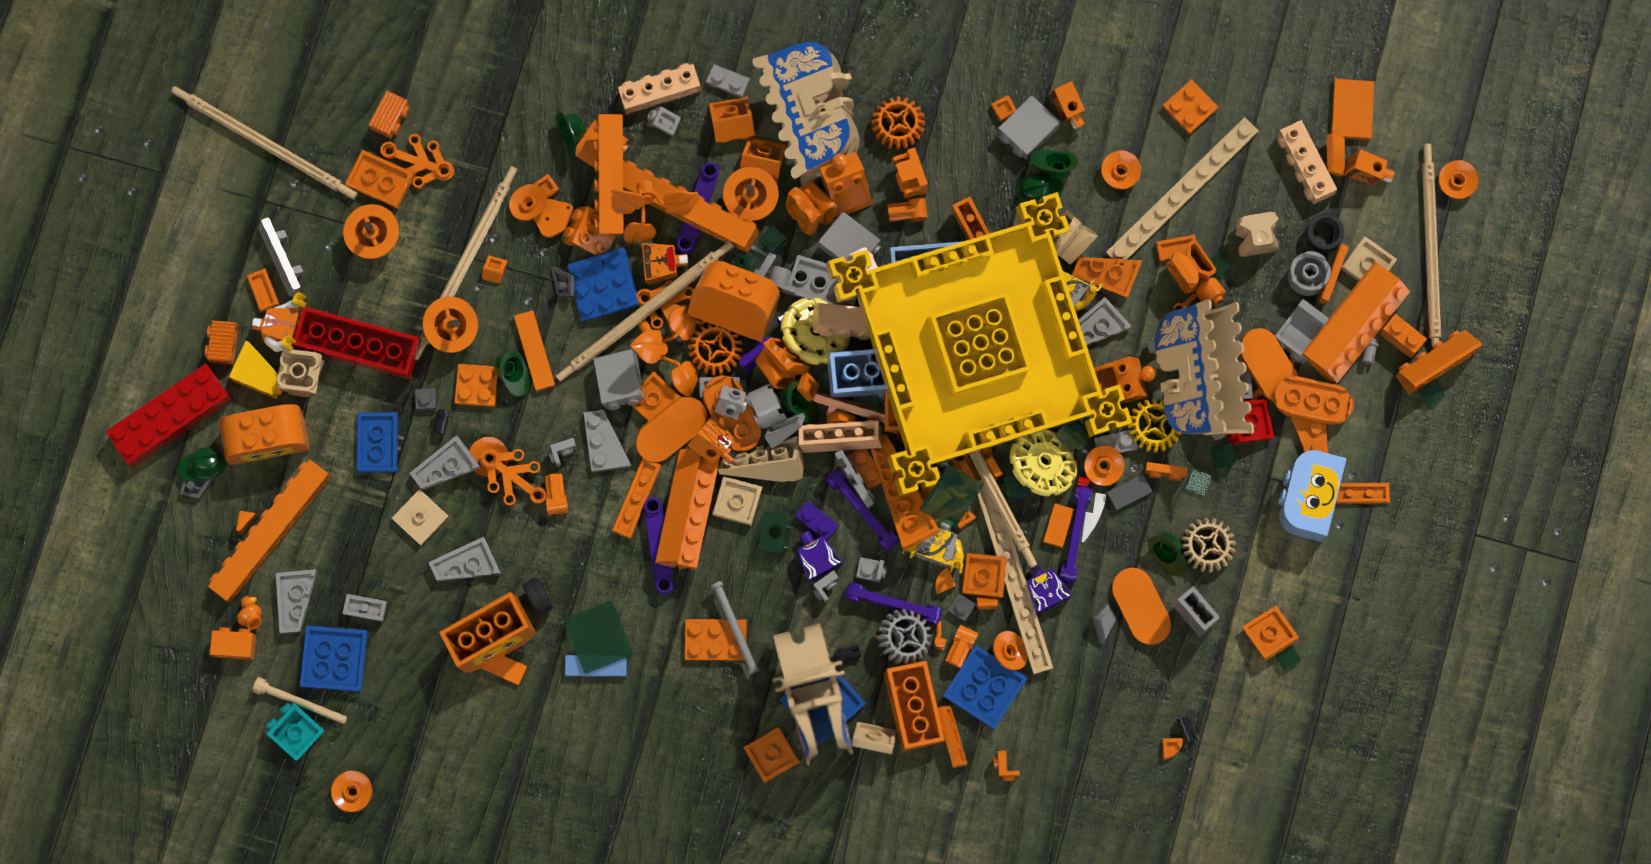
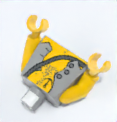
[1063,271,1103,312]
[902,518,964,574]

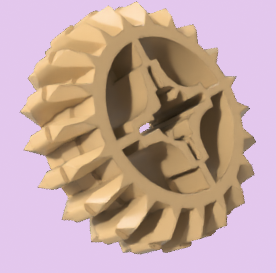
[1181,518,1236,573]

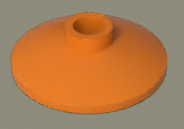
[1101,150,1141,189]
[1439,160,1479,199]
[509,184,547,221]
[469,437,508,477]
[1084,445,1125,486]
[993,631,1028,670]
[331,771,373,812]

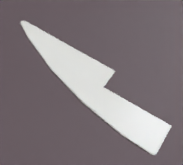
[1082,493,1106,543]

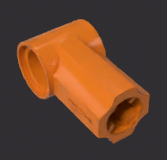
[888,198,928,222]
[950,454,980,487]
[545,474,568,515]
[945,625,979,668]

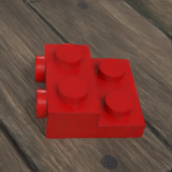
[1226,399,1274,445]

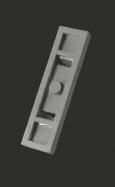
[258,218,303,297]

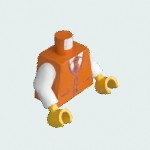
[252,292,306,352]

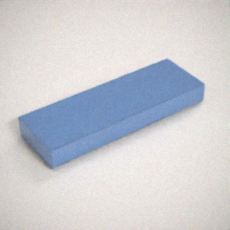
[565,655,627,677]

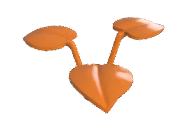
[611,180,698,243]
[629,305,698,397]

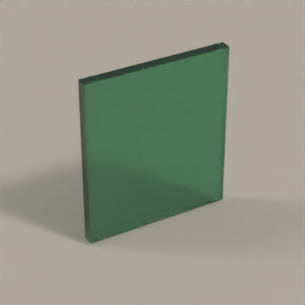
[920,465,984,528]
[563,600,634,674]

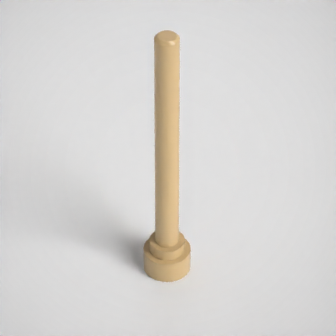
[252,677,347,724]

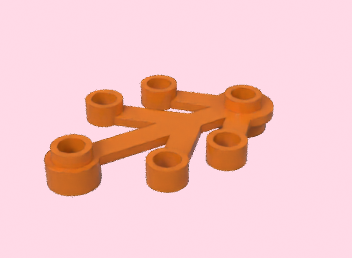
[381,134,454,189]
[637,280,708,335]
[480,449,546,505]

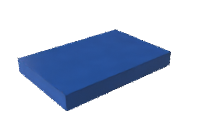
[357,412,398,473]

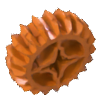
[872,96,925,150]
[689,323,743,376]

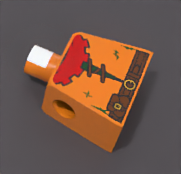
[1049,81,1085,129]
[1345,149,1395,185]
[642,243,688,285]

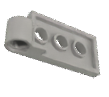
[769,255,857,307]

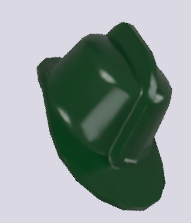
[556,112,586,156]
[1030,150,1078,180]
[1016,173,1063,205]
[495,350,531,396]
[778,381,819,424]
[178,447,226,482]
[1148,531,1186,576]

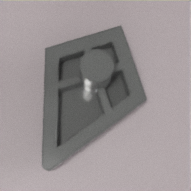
[551,267,574,296]
[180,477,214,499]
[1092,603,1117,645]

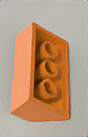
[1396,330,1482,396]

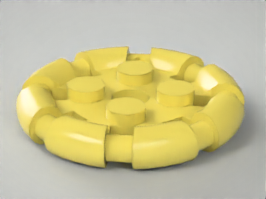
[781,297,850,365]
[1010,429,1077,496]

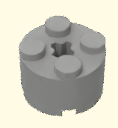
[1288,251,1331,296]
[745,383,787,429]

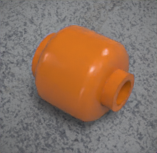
[1196,277,1226,307]

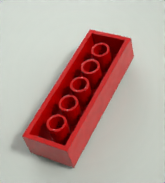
[292,307,421,380]
[105,364,232,468]

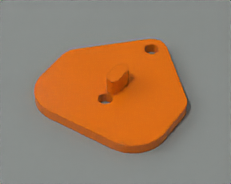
[534,199,573,238]

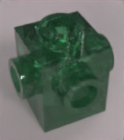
[727,250,756,273]

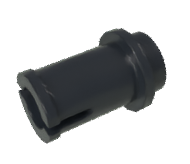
[433,409,451,435]
[835,645,862,663]
[1176,715,1197,743]

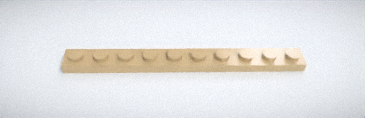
[1106,117,1259,260]
[974,477,1053,675]

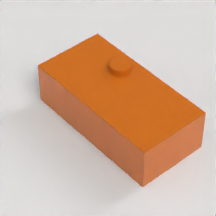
[884,661,945,752]

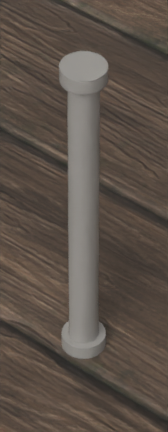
[711,581,760,675]

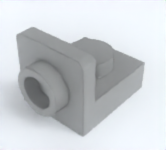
[647,107,681,136]
[548,438,577,467]
[856,557,887,583]
[813,571,838,603]

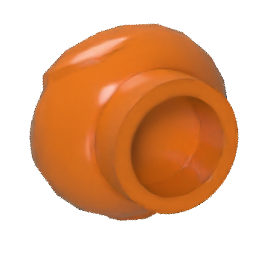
[237,596,262,630]

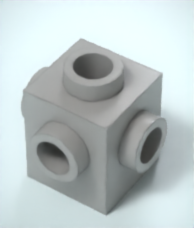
[714,385,747,419]

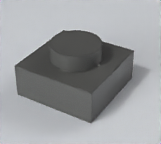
[415,388,437,411]
[948,594,976,622]

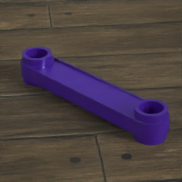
[677,162,720,255]
[825,468,899,552]
[1060,486,1093,583]
[644,497,674,595]
[844,582,942,625]

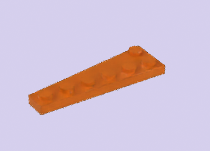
[871,434,940,551]

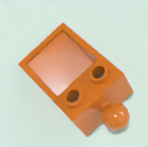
[819,152,873,219]
[1094,356,1157,405]

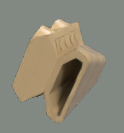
[1052,211,1098,265]
[1235,212,1279,257]
[276,349,325,397]

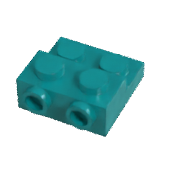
[265,702,325,761]

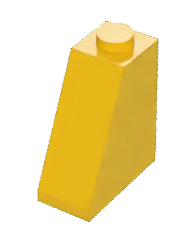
[229,341,283,399]

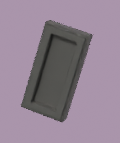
[1107,474,1152,511]

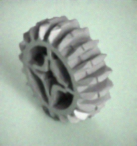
[877,609,932,665]

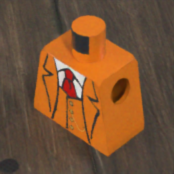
[687,416,737,464]

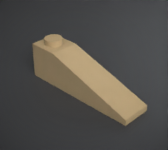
[718,437,804,482]

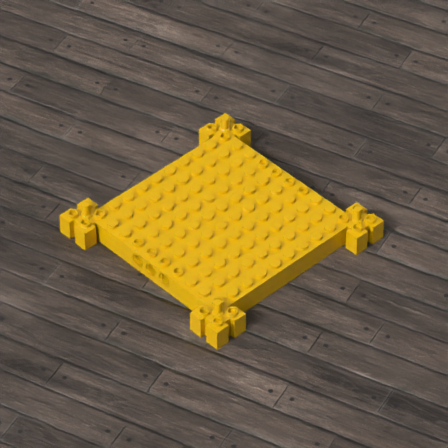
[826,192,1132,496]

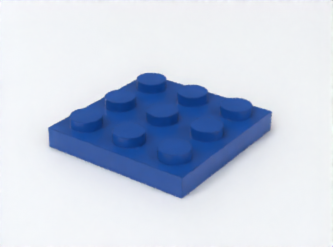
[568,248,639,322]
[300,626,368,692]
[943,645,1027,730]
[780,676,866,745]

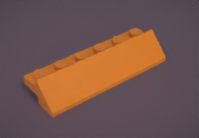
[655,449,720,570]

